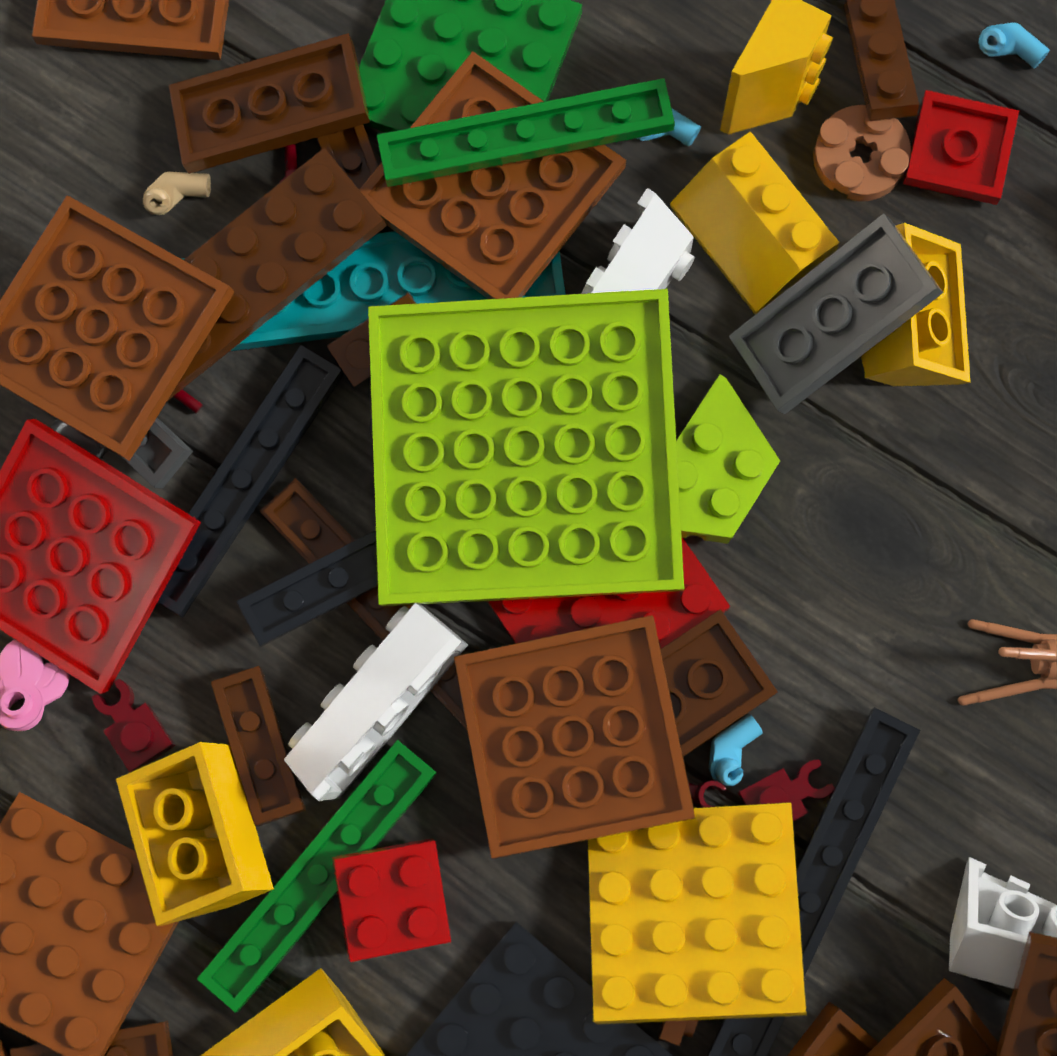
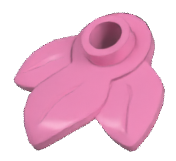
[0,639,70,731]

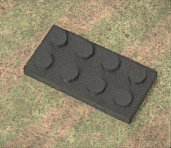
[729,213,944,415]

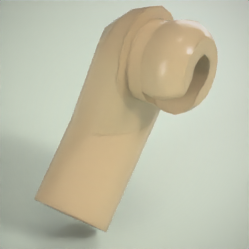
[143,171,211,215]

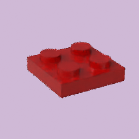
[903,90,1019,205]
[332,838,451,962]

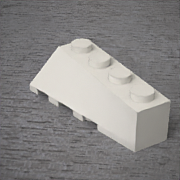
[581,188,695,294]
[284,603,468,801]
[949,857,1057,989]

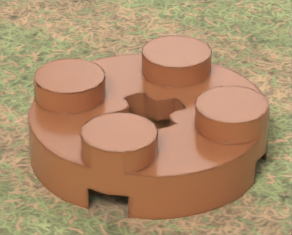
[813,105,911,201]

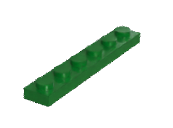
[377,78,675,187]
[197,740,437,1013]

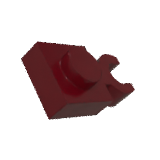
[92,679,176,772]
[738,760,835,821]

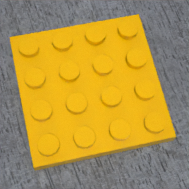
[588,803,807,1024]

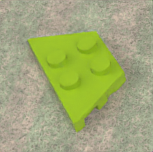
[676,374,780,544]

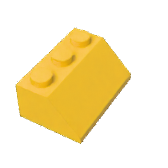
[720,0,833,135]
[670,131,840,315]
[861,223,970,386]
[116,742,274,926]
[200,968,385,1056]

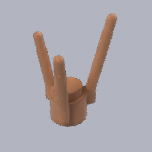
[958,619,1057,706]

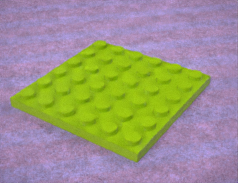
[368,289,684,606]

